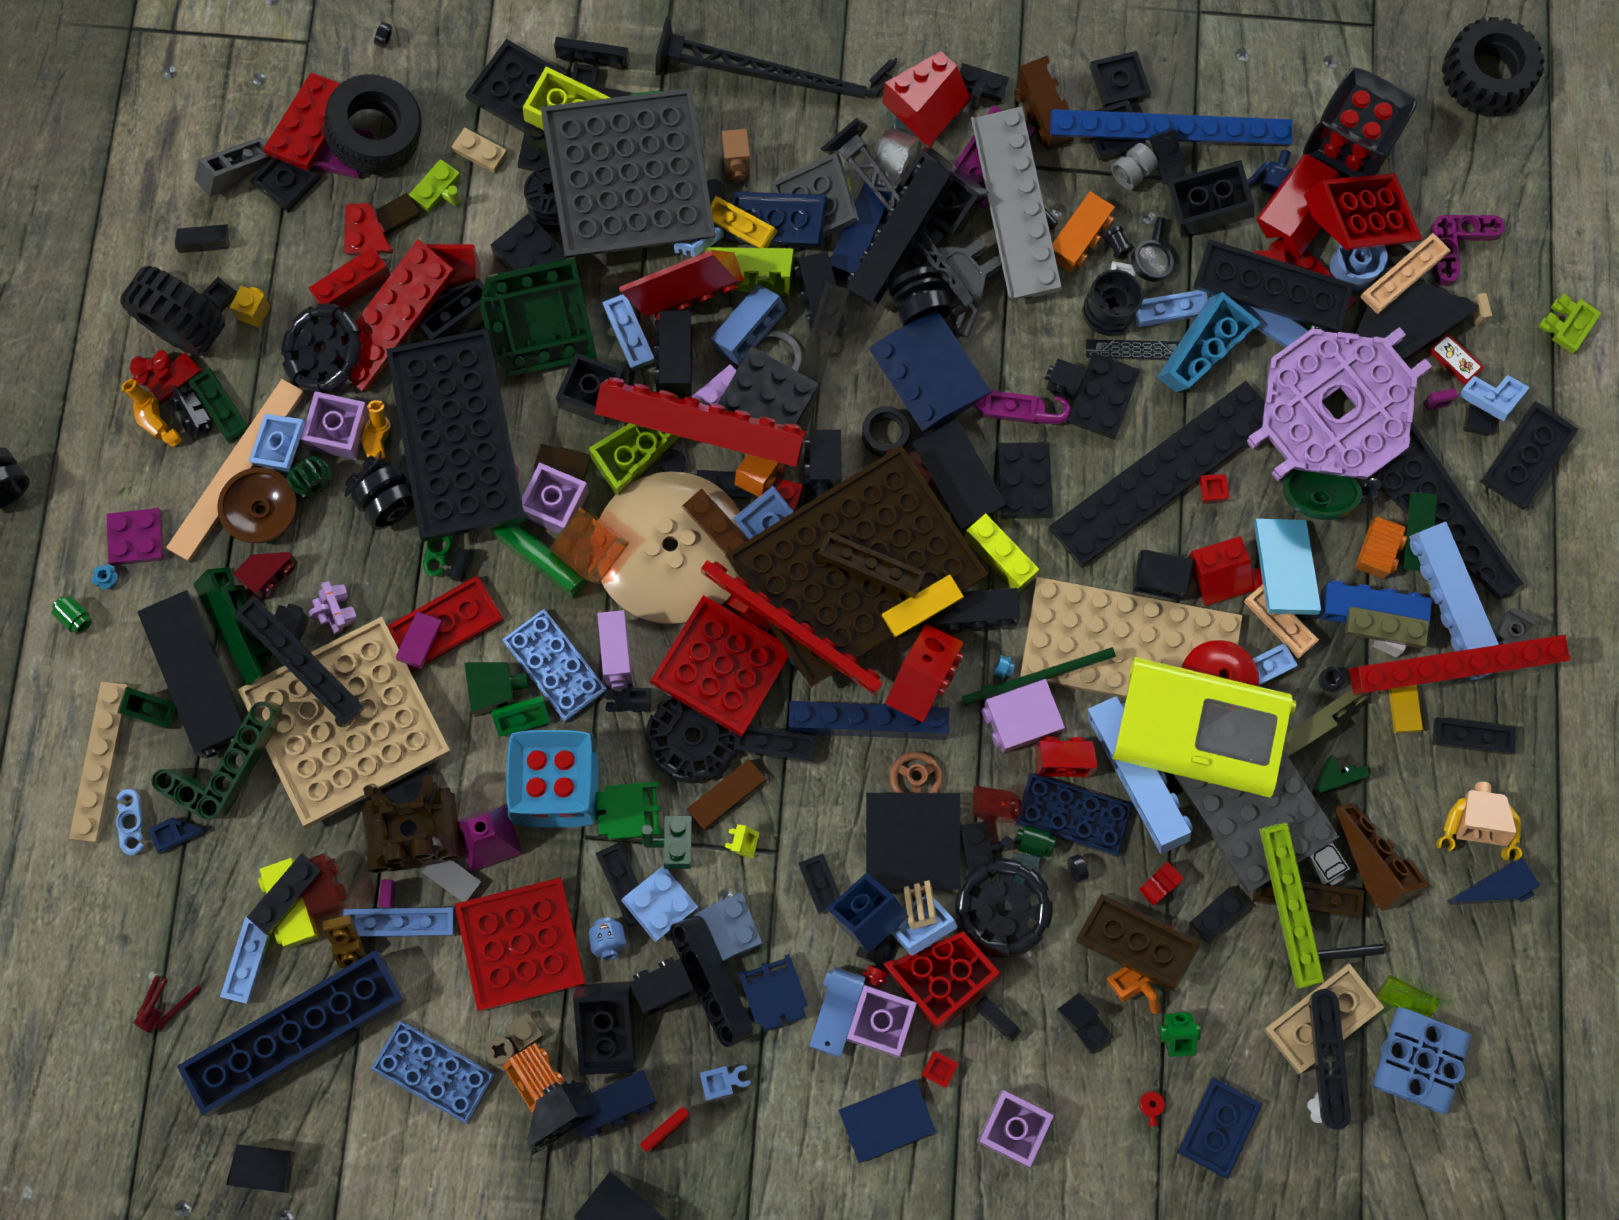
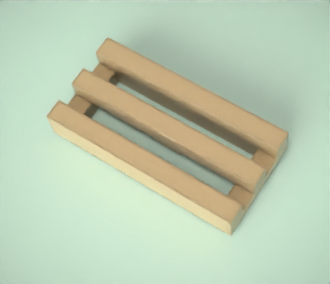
[904,880,937,930]

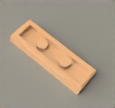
[1244,584,1319,659]

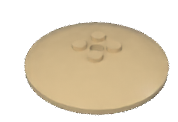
[593,472,748,625]

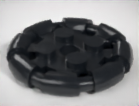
[281,303,362,394]
[645,695,738,784]
[955,858,1053,957]

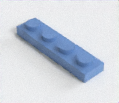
[343,907,455,938]

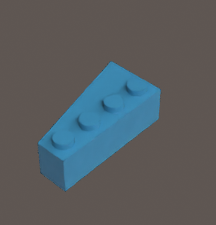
[1157,292,1261,392]

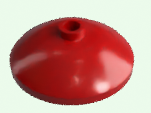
[1181,640,1260,718]

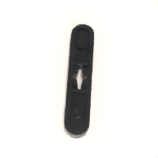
[1309,989,1351,1130]

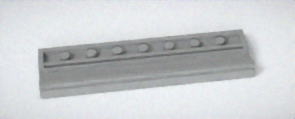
[971,106,1062,302]

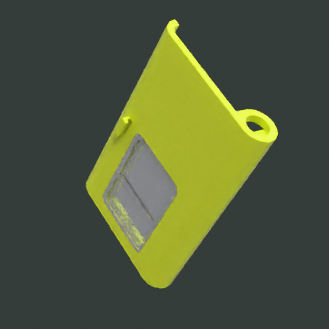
[1112,657,1296,798]

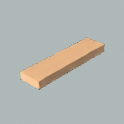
[1360,233,1451,314]

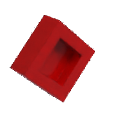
[1199,474,1229,503]
[921,1050,958,1089]

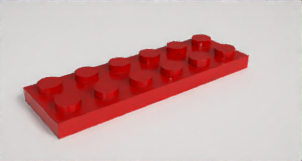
[338,239,457,393]

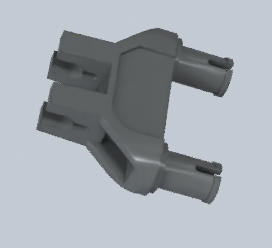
[915,238,1002,319]

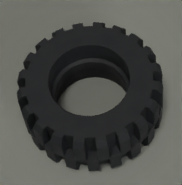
[1442,17,1544,116]
[120,266,225,356]

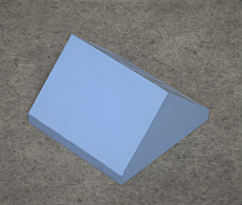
[248,414,306,475]

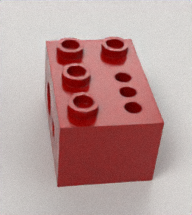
[885,624,964,723]

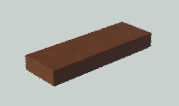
[687,759,766,831]

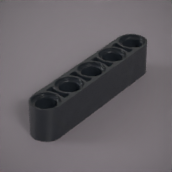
[669,916,753,1047]

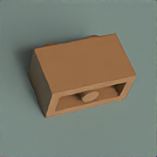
[722,129,750,182]

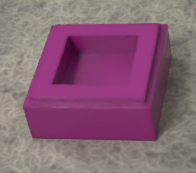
[1424,388,1458,410]
[379,879,396,909]

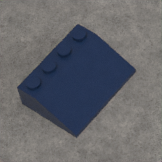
[869,310,992,434]

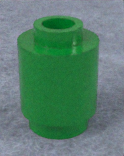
[52,596,92,635]

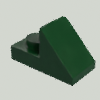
[117,687,176,729]
[1312,755,1370,797]

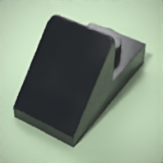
[1057,993,1113,1054]

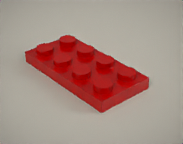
[263,72,340,171]

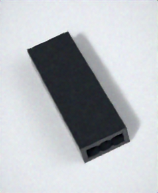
[137,590,251,758]

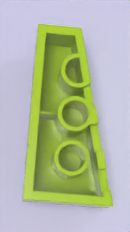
[692,247,794,297]
[589,395,680,496]

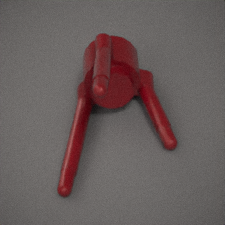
[133,975,201,1033]

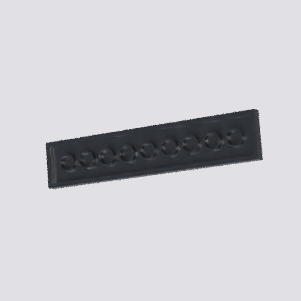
[1049,381,1265,568]

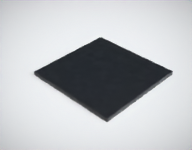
[866,793,960,890]

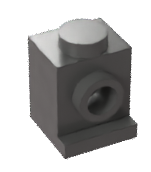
[1494,607,1536,645]

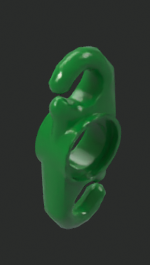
[423,536,454,577]

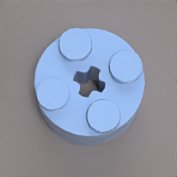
[1330,244,1387,291]

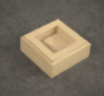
[1472,293,1492,327]

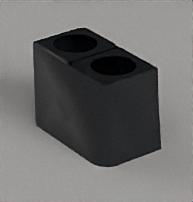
[1133,550,1194,601]
[226,1144,295,1193]

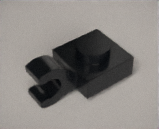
[605,687,652,713]

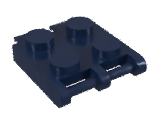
[738,954,808,1032]

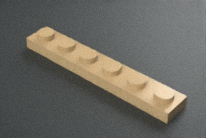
[69,682,130,843]

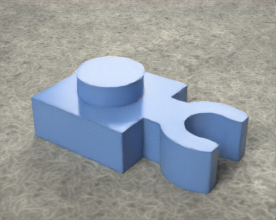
[700,1066,751,1101]

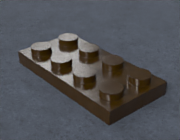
[1076,894,1200,992]

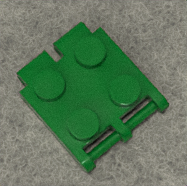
[596,781,662,841]

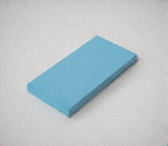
[1254,519,1321,615]

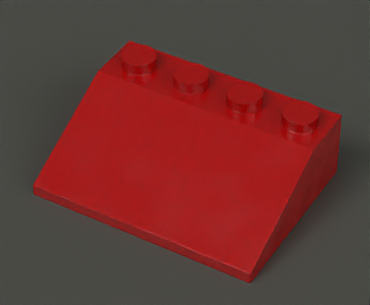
[1304,173,1423,251]
[619,250,744,320]

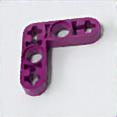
[1430,215,1505,286]

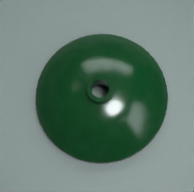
[1283,469,1362,520]

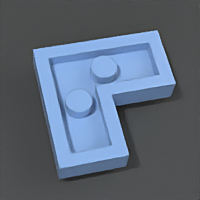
[1459,375,1530,422]

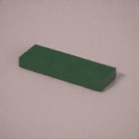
[188,368,249,443]
[1402,492,1437,572]

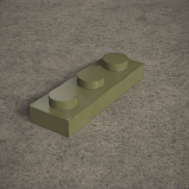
[1345,607,1429,649]

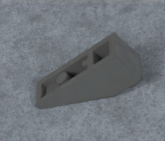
[194,137,272,197]

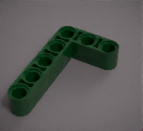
[151,701,282,820]

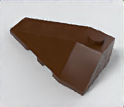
[1336,803,1430,911]

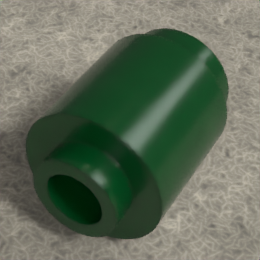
[1014,825,1056,858]

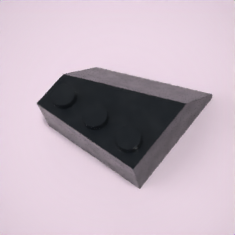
[527,1080,602,1156]

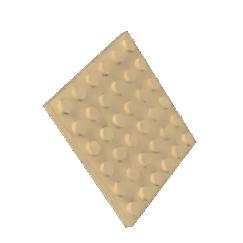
[238,617,452,829]

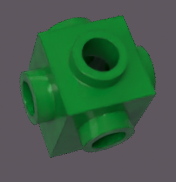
[1159,1012,1201,1057]

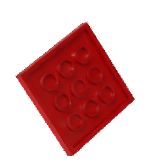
[650,595,789,737]
[455,877,586,1012]

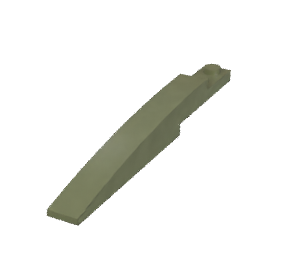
[1176,689,1369,811]

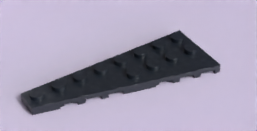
[1373,422,1523,599]

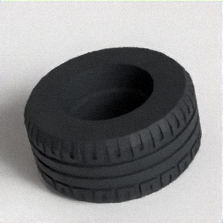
[324,74,422,175]

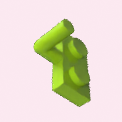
[409,159,461,213]

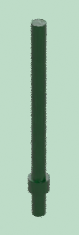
[962,647,1116,706]

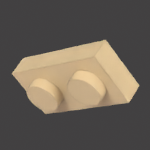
[452,128,508,174]

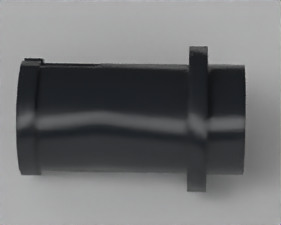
[447,548,473,583]

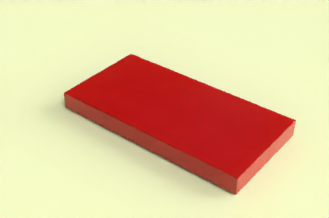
[387,575,504,672]

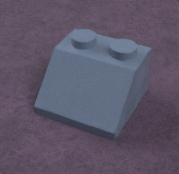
[692,892,762,963]

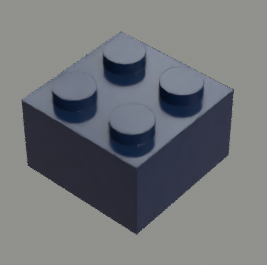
[826,873,909,953]

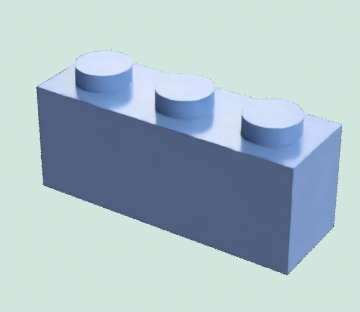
[710,284,787,366]

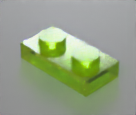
[1376,975,1440,1018]

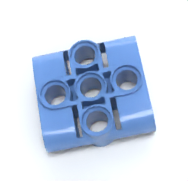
[1372,1007,1472,1115]

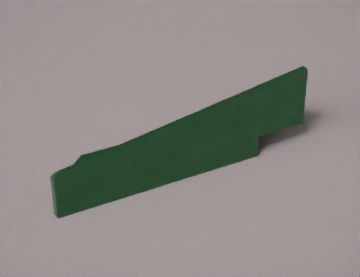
[194,567,273,685]

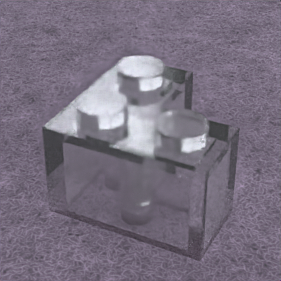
[866,125,920,189]

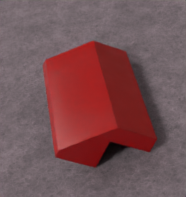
[1256,154,1341,256]

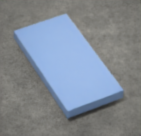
[502,609,607,723]

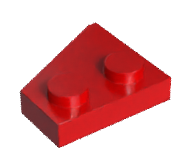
[344,203,393,256]

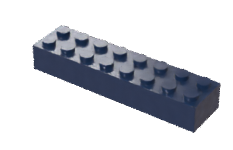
[177,950,407,1117]

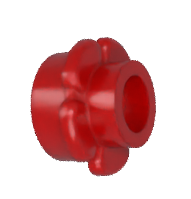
[862,964,889,987]

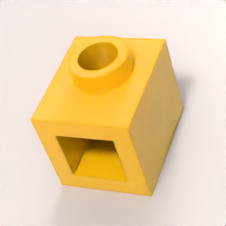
[230,286,271,328]

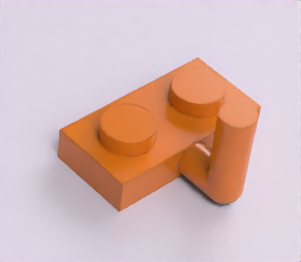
[1106,967,1161,1014]

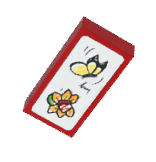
[1428,333,1484,386]

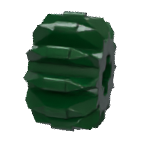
[286,456,333,499]

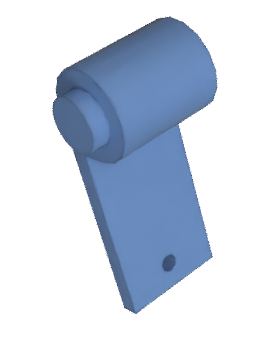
[809,967,865,1058]

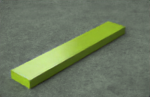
[1259,822,1324,989]

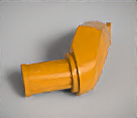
[121,379,182,447]
[361,400,391,462]

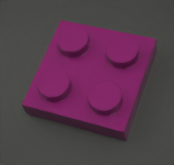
[106,508,164,566]

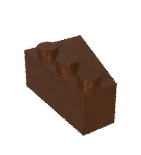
[1014,55,1074,151]

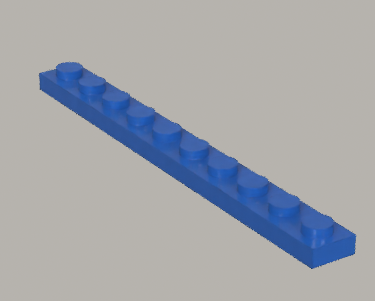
[1050,109,1292,146]

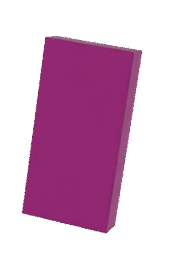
[396,612,442,669]

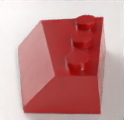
[882,51,970,148]
[883,931,1000,1032]

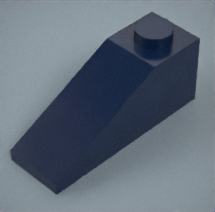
[1447,858,1540,905]

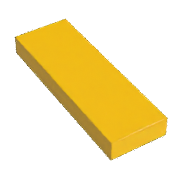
[711,196,778,248]
[881,575,964,638]

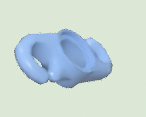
[116,789,144,856]

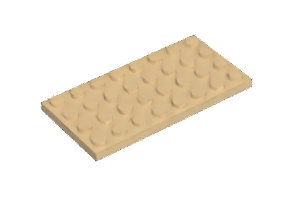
[1020,577,1242,699]

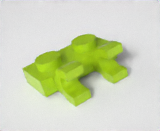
[1538,293,1601,354]

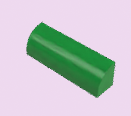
[490,522,590,599]

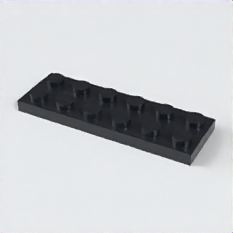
[1193,239,1354,333]

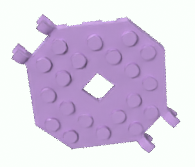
[1247,327,1432,481]

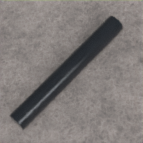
[1317,944,1384,961]

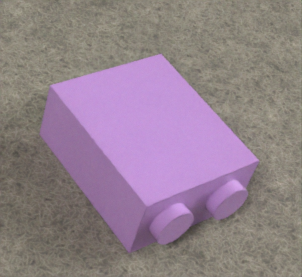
[597,610,633,690]
[982,679,1065,754]

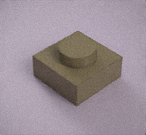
[505,1012,544,1051]

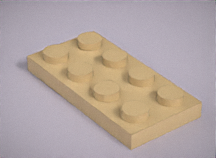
[1263,963,1384,1074]

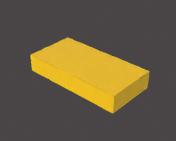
[1388,685,1423,733]

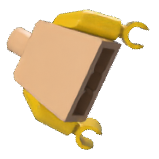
[1436,782,1522,860]

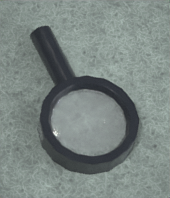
[1131,217,1174,282]

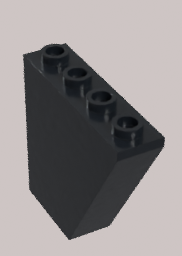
[1353,266,1478,362]

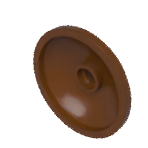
[217,468,297,544]

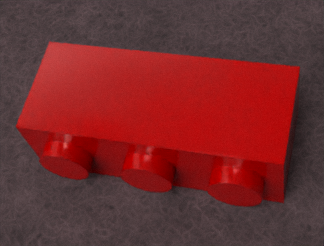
[308,247,390,309]

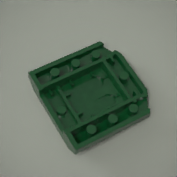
[480,257,597,377]

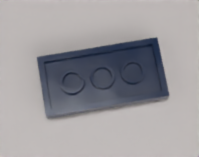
[724,191,828,247]

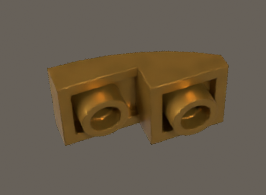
[323,915,366,969]

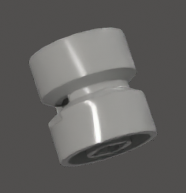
[1111,143,1158,190]

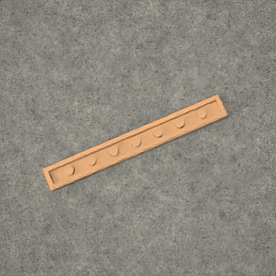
[166,379,305,563]

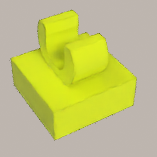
[725,824,760,858]

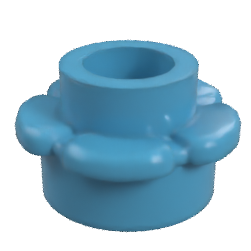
[92,564,118,590]
[993,655,1015,680]

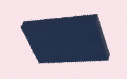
[1176,1077,1263,1179]
[838,1079,936,1163]

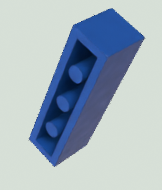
[1319,581,1432,629]

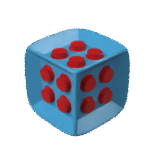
[506,730,599,827]

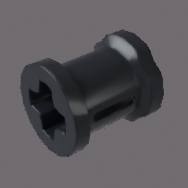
[1103,226,1135,259]

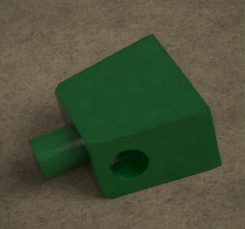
[464,662,529,717]

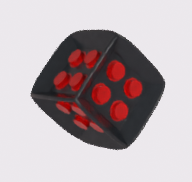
[1303,67,1417,178]

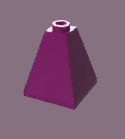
[458,803,523,872]

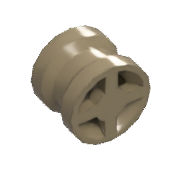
[486,1037,515,1066]

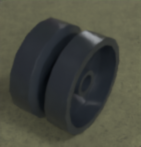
[0,447,30,509]
[351,465,415,530]

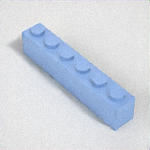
[1409,522,1499,681]
[1088,696,1193,854]

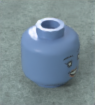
[589,918,626,961]

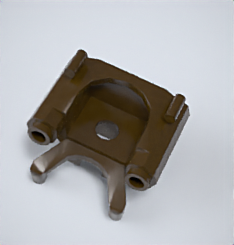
[362,773,462,873]

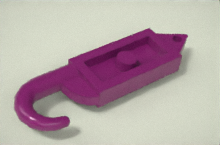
[973,390,1071,425]

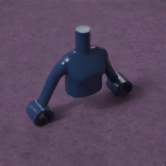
[1247,150,1292,194]

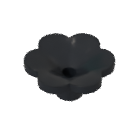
[1355,475,1382,504]

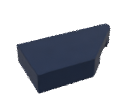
[148,817,207,854]

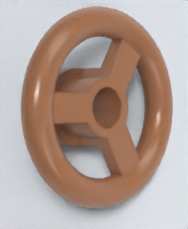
[890,752,943,793]

